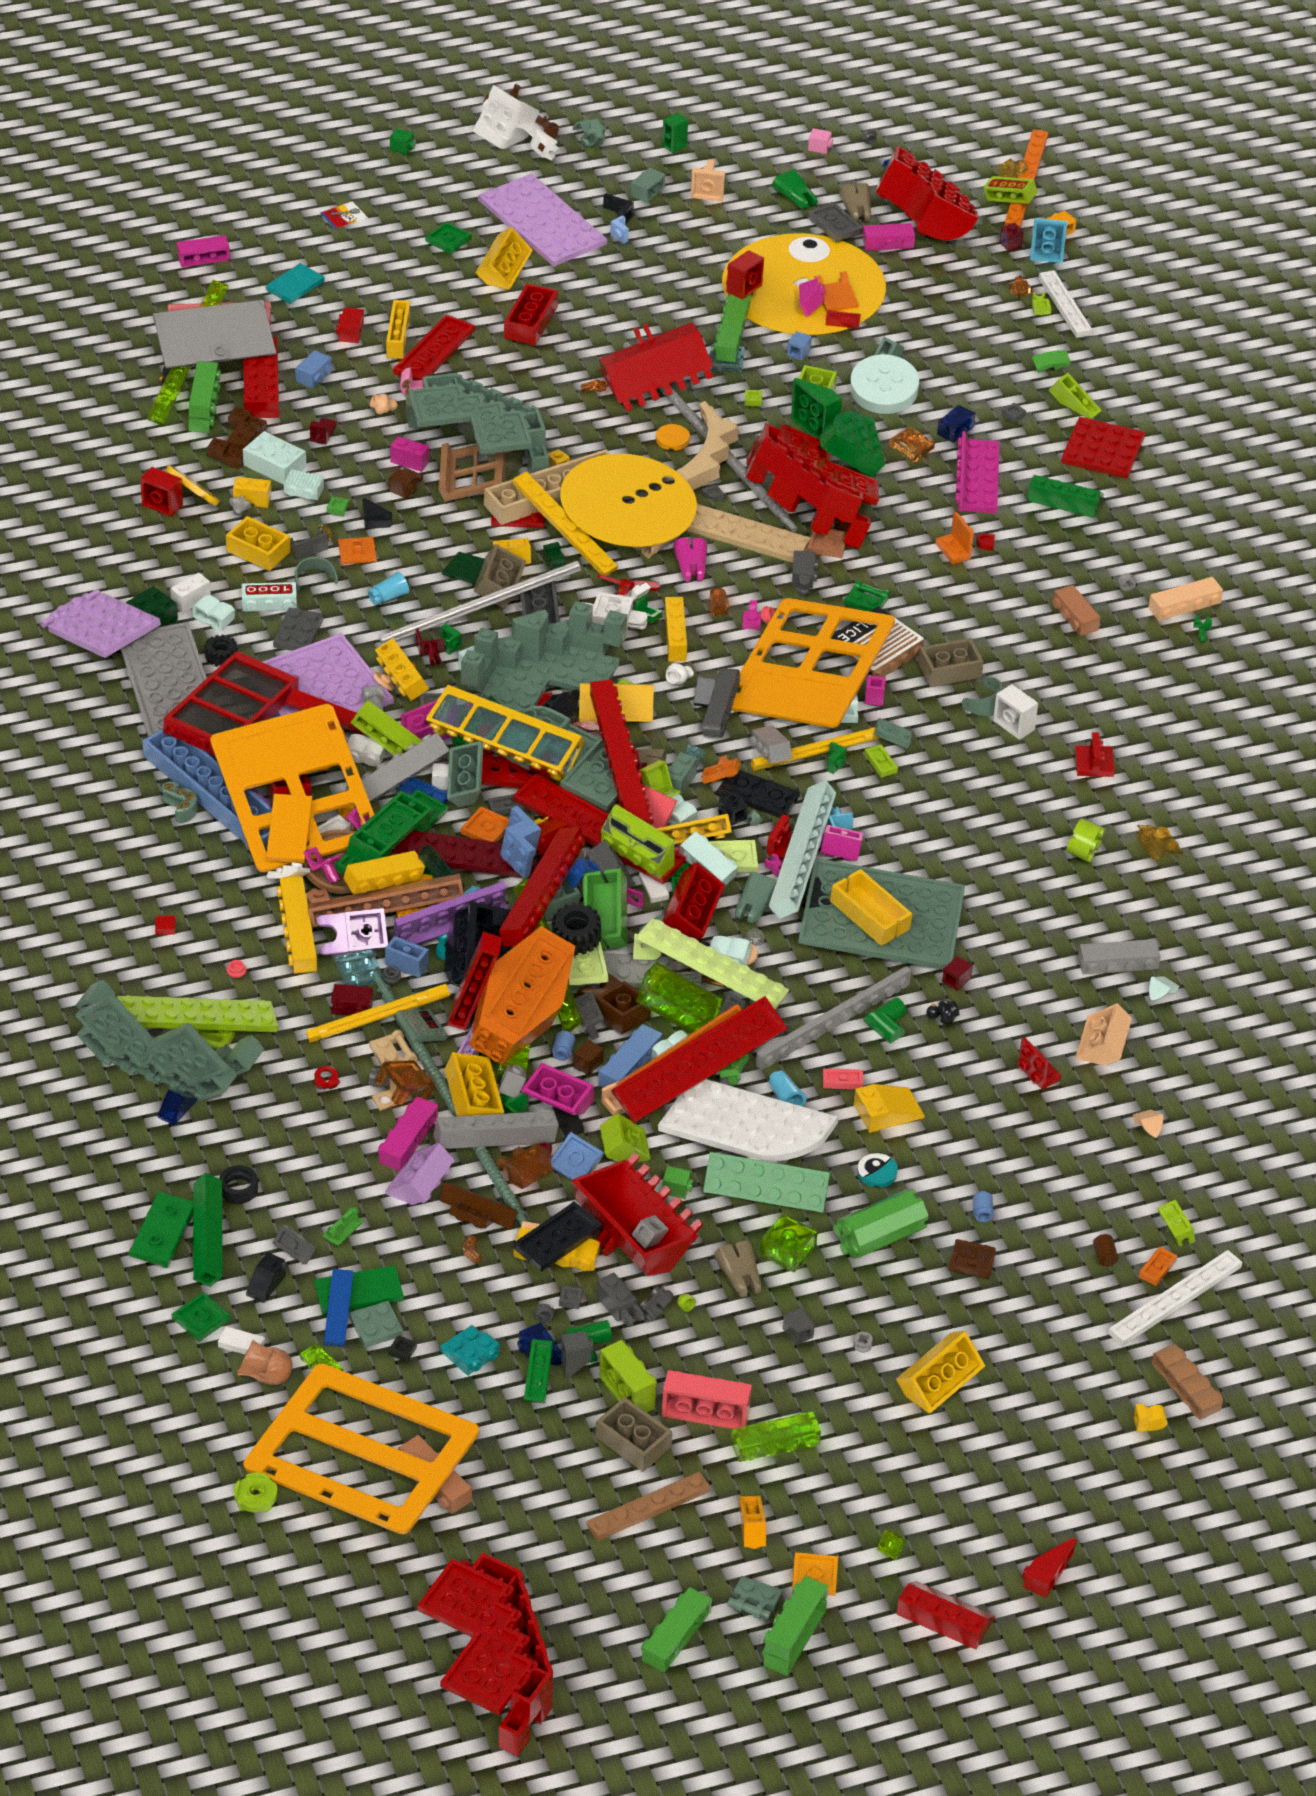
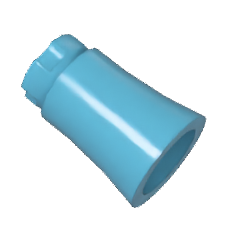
[368,571,409,605]
[768,1070,807,1107]

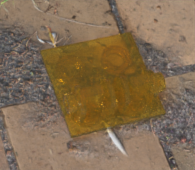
[1137,825,1183,860]

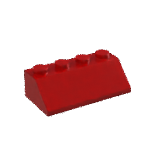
[897,1581,995,1650]

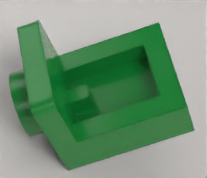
[634,595,663,624]
[441,623,462,655]
[827,742,847,774]

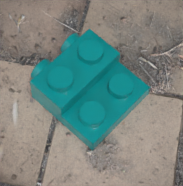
[440,1325,500,1376]

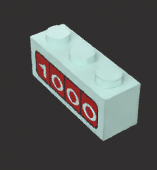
[242,582,297,612]

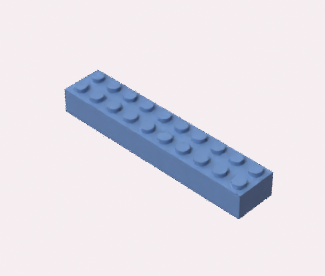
[143,729,272,853]

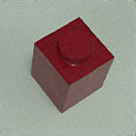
[999,223,1024,251]
[942,956,973,991]

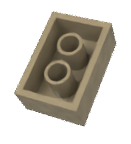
[474,544,526,609]
[918,638,984,687]
[595,1397,672,1472]

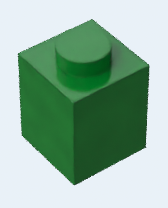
[390,128,416,155]

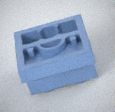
[500,806,541,878]

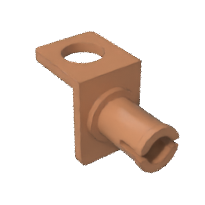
[307,888,330,915]

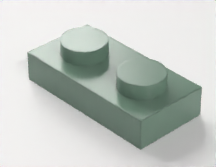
[874,718,912,749]

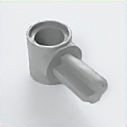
[362,684,384,711]

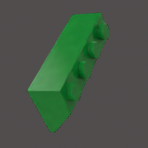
[1027,475,1104,518]

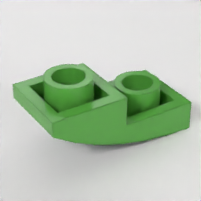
[1032,350,1071,373]

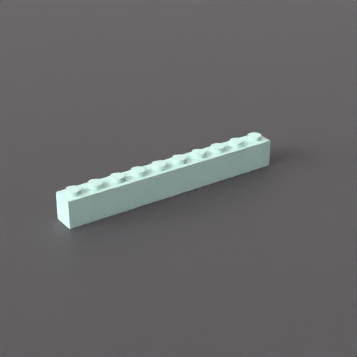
[769,780,836,919]

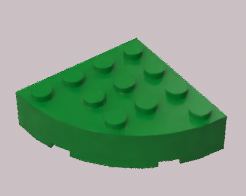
[820,411,886,477]

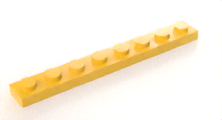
[512,471,618,576]

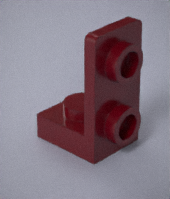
[310,418,337,445]

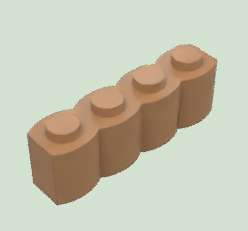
[1152,1344,1223,1420]

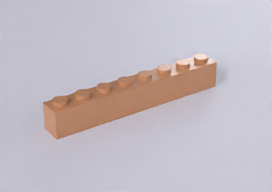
[308,873,464,927]

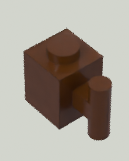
[389,467,423,499]

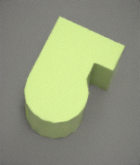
[633,934,661,960]

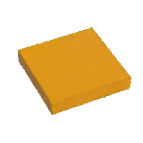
[792,1552,839,1596]

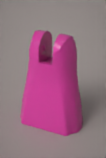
[673,538,707,582]

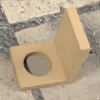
[372,1072,404,1111]

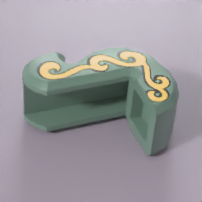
[161,781,198,823]

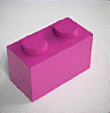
[390,436,429,472]
[820,825,864,861]

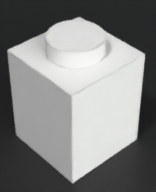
[432,763,449,791]

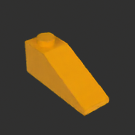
[739,1496,766,1549]

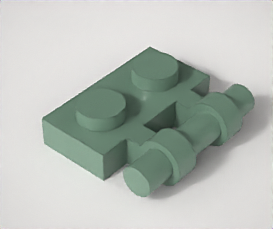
[728,1576,782,1620]

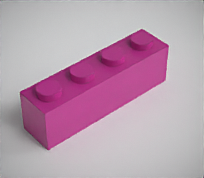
[377,1097,438,1171]

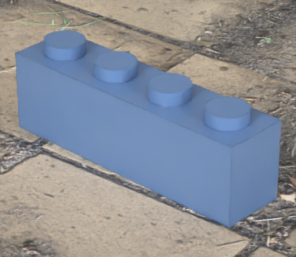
[598,1024,663,1088]

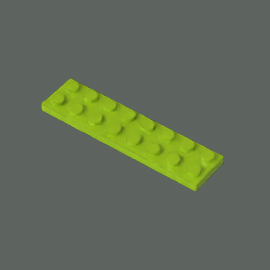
[117,995,278,1032]

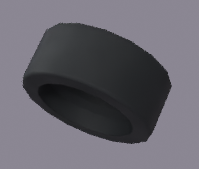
[219,1165,258,1204]

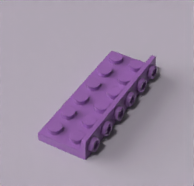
[393,881,507,945]

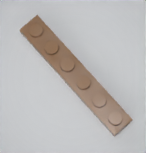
[587,1471,710,1541]

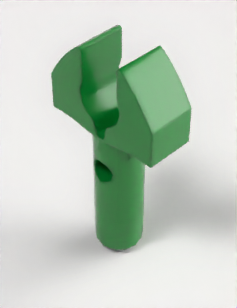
[1193,615,1212,642]

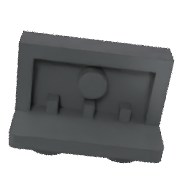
[574,991,604,1040]

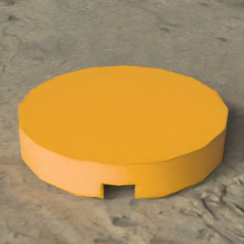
[656,424,690,451]

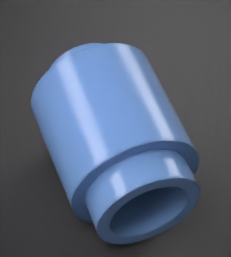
[552,1031,575,1061]
[972,1191,994,1222]

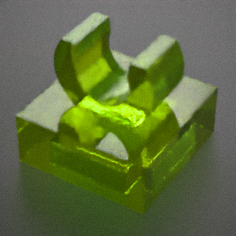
[877,1529,906,1560]

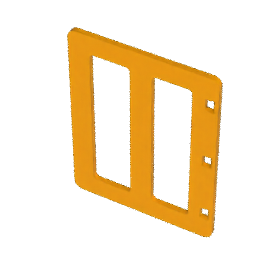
[243,1364,479,1534]

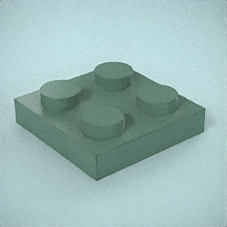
[349,1301,403,1348]

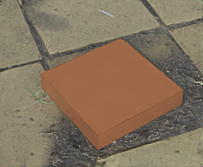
[807,528,846,559]

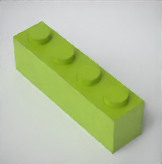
[350,700,422,756]

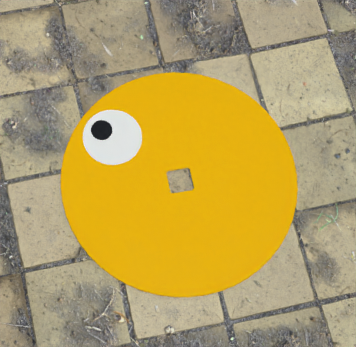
[722,233,886,335]

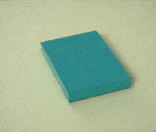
[266,263,325,304]

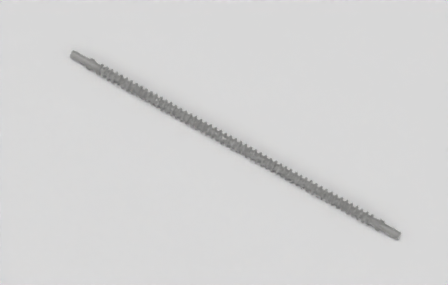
[623,342,798,532]

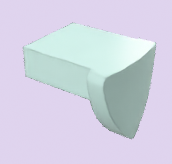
[1149,976,1179,1001]

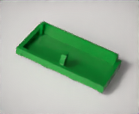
[128,1192,193,1268]

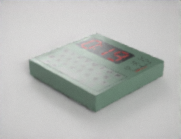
[396,1009,448,1042]

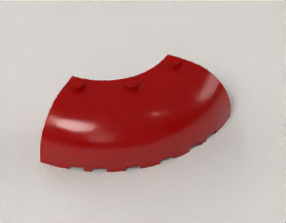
[876,146,978,240]

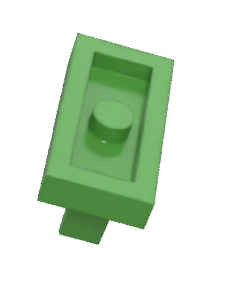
[719,1054,749,1085]

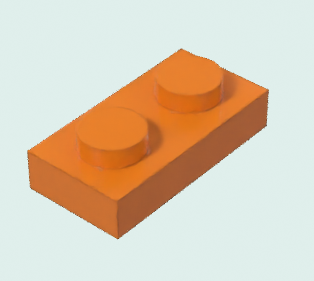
[1138,1247,1177,1286]

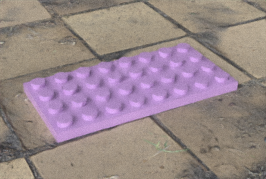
[478,173,607,267]

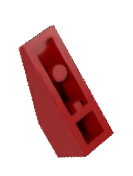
[1022,1538,1077,1598]

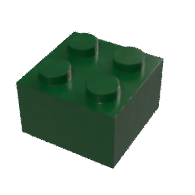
[126,586,178,628]

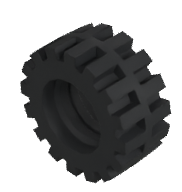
[205,634,238,667]

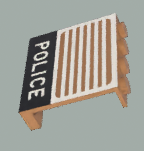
[826,606,924,677]

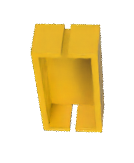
[830,869,913,946]

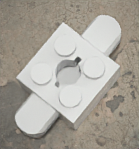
[583,592,647,634]

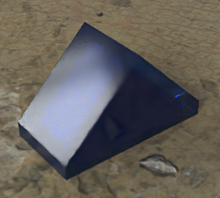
[157,1089,197,1126]

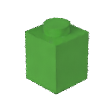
[662,1166,694,1199]

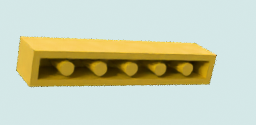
[277,876,317,974]

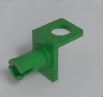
[499,1093,528,1114]

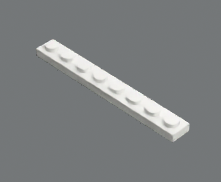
[1108,1250,1242,1346]

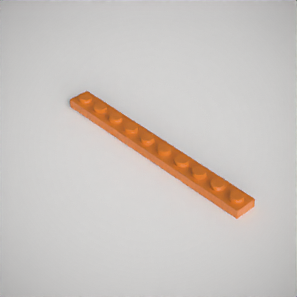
[1004,129,1048,228]

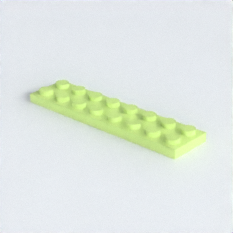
[637,918,789,1010]

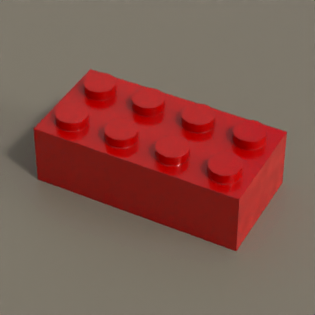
[504,283,558,346]
[662,862,725,940]

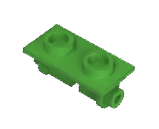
[322,1207,364,1246]

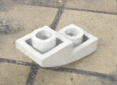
[623,583,651,603]
[267,862,310,879]

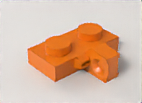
[701,755,741,784]

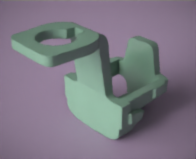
[572,119,606,148]

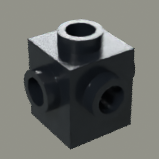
[718,793,748,826]

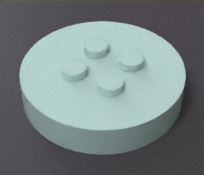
[850,354,919,414]

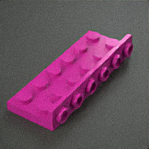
[955,431,999,514]

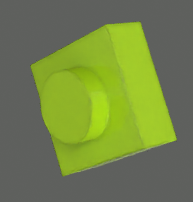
[744,389,762,407]

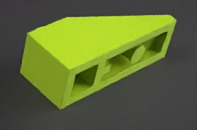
[1049,372,1102,419]

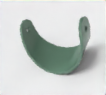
[294,557,338,591]
[962,676,1003,716]

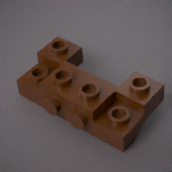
[207,407,267,469]

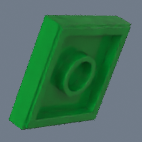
[425,222,472,254]
[171,1292,231,1342]

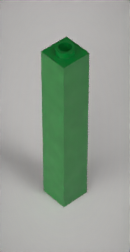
[193,1172,223,1287]

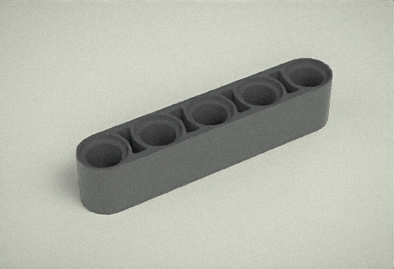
[702,669,740,737]

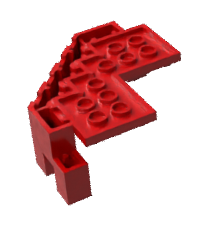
[746,423,879,548]
[417,1552,553,1757]

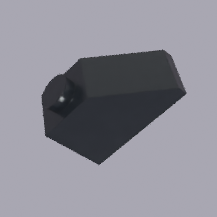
[246,1252,286,1303]

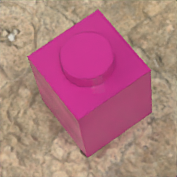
[865,676,886,706]

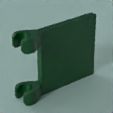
[442,552,484,585]

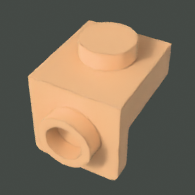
[601,1082,625,1115]

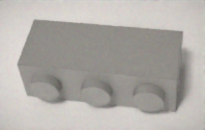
[750,725,792,764]

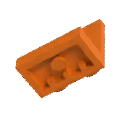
[935,512,974,565]

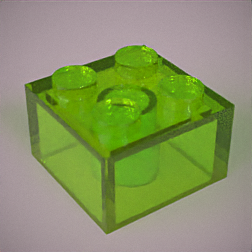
[760,1213,818,1273]

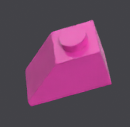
[799,278,826,317]

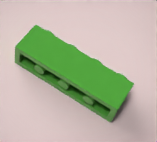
[641,1587,712,1673]

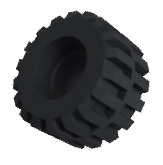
[552,903,602,955]

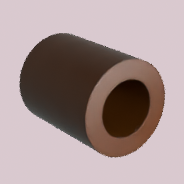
[1093,1234,1119,1267]

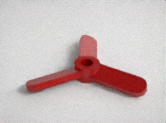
[598,574,660,595]

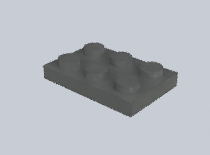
[808,203,863,242]
[273,607,324,651]

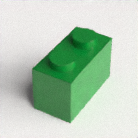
[662,112,688,153]

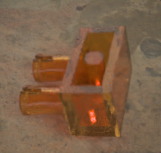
[497,1144,553,1189]

